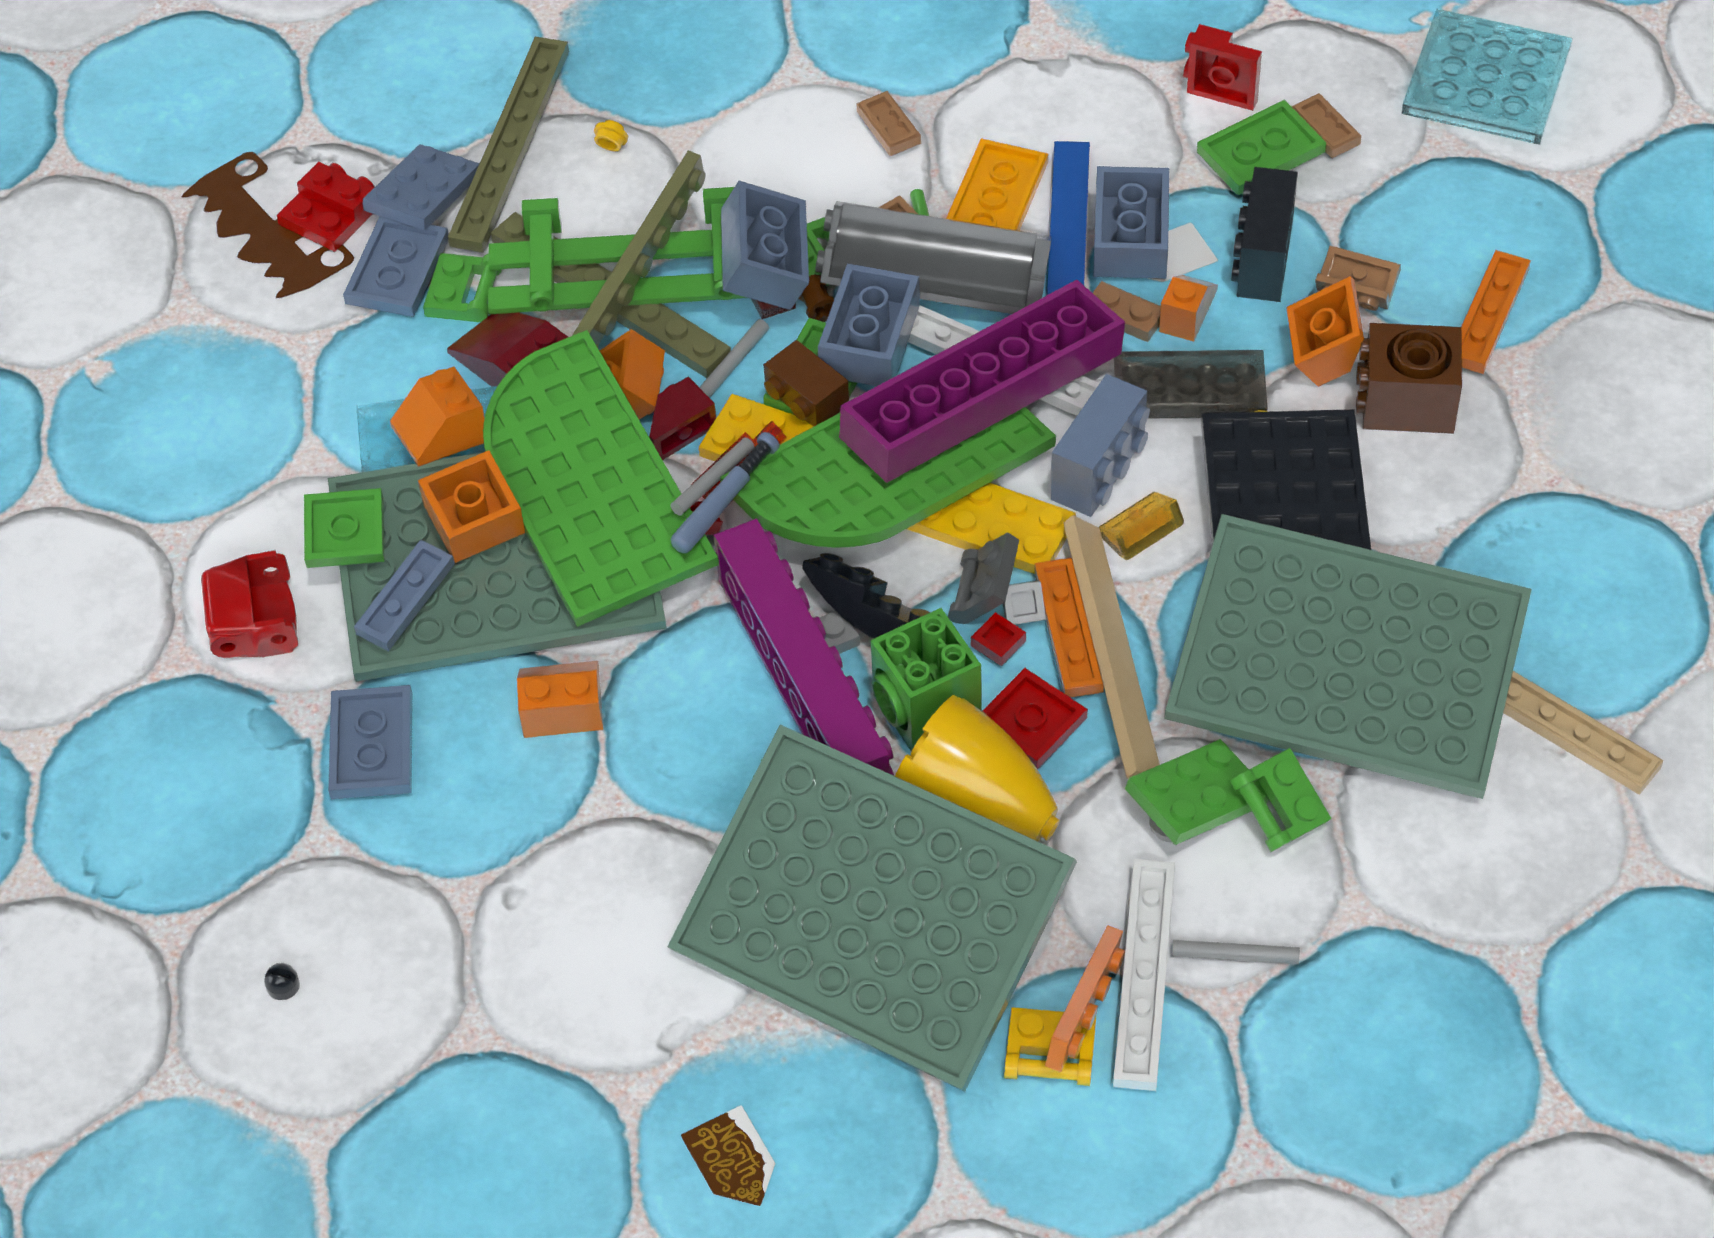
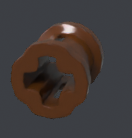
[798,274,835,322]

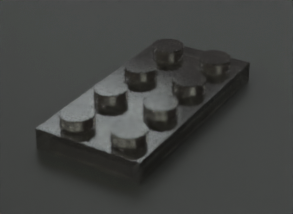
[1113,350,1268,419]

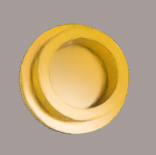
[594,120,629,151]

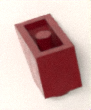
[649,376,716,460]

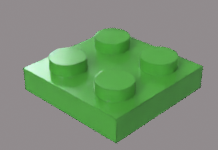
[304,488,385,568]

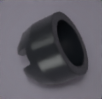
[264,963,300,1000]

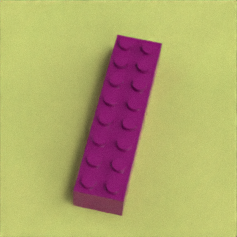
[839,280,1125,483]
[714,518,894,776]

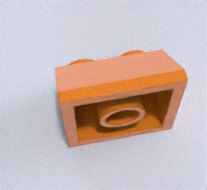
[1286,276,1364,387]
[599,329,665,420]
[390,367,485,467]
[517,661,603,738]

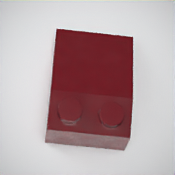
[447,312,568,390]

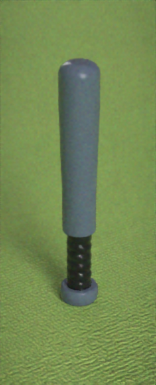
[671,432,780,553]

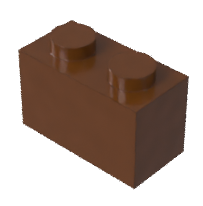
[763,340,849,427]

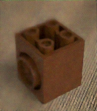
[1356,323,1462,434]

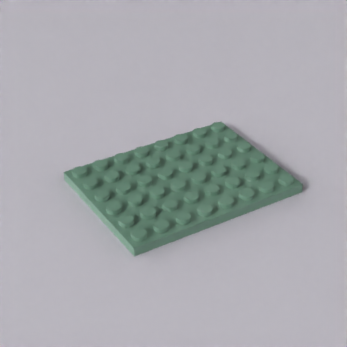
[328,452,667,682]
[1164,514,1532,799]
[667,724,1077,1092]

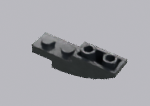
[802,553,930,639]

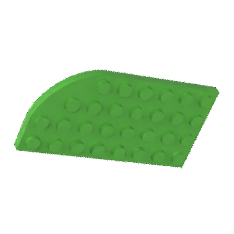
[483,330,719,627]
[720,407,1056,548]

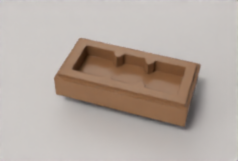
[856,91,921,156]
[1291,93,1361,158]

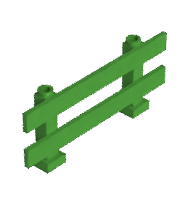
[488,187,747,314]

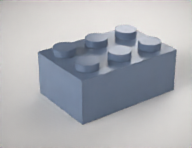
[1093,166,1169,279]
[721,180,809,310]
[818,263,920,386]
[1051,374,1150,517]

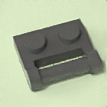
[948,532,1019,624]

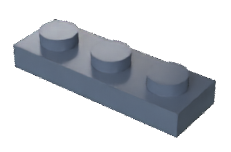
[354,540,455,651]

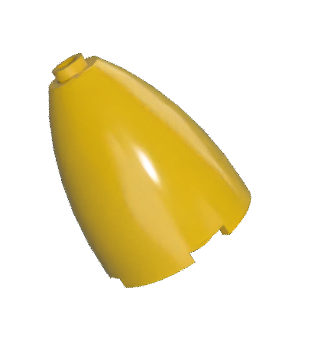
[895,695,1060,841]

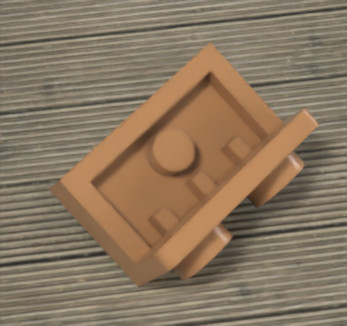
[1315,246,1401,311]

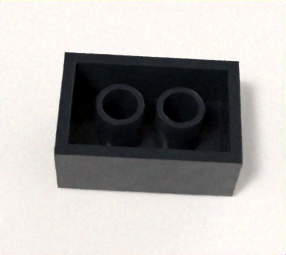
[1231,167,1298,302]

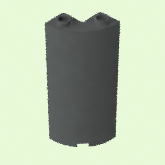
[815,201,1052,314]

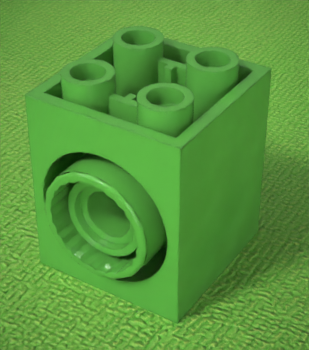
[871,608,982,752]

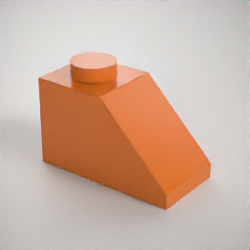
[1159,275,1218,342]

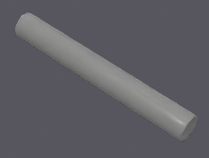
[699,319,769,398]
[671,438,755,515]
[1172,940,1300,964]

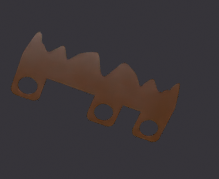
[181,152,354,298]

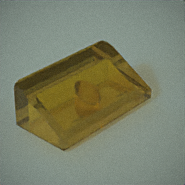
[1099,492,1184,560]

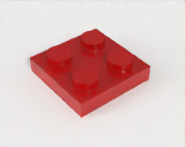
[982,668,1088,770]

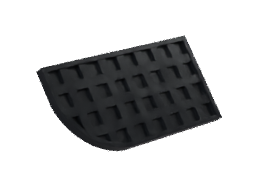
[1201,409,1371,550]

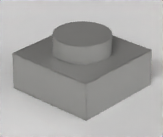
[1003,580,1046,624]
[819,611,860,654]

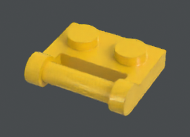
[1004,1007,1096,1086]

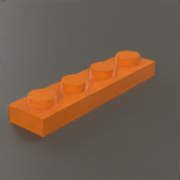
[1461,250,1531,374]
[1034,558,1104,698]
[1045,925,1125,1072]

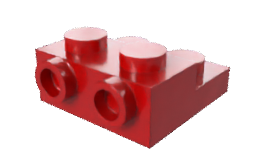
[1183,24,1262,111]
[277,162,375,252]

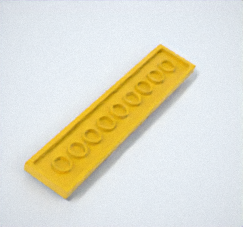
[699,394,1076,574]

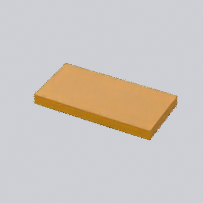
[946,138,1048,231]

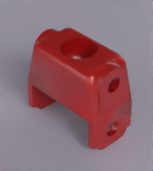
[201,550,298,658]

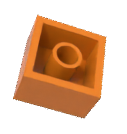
[418,450,525,563]

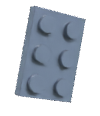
[363,144,480,231]
[343,216,449,317]
[328,685,412,799]

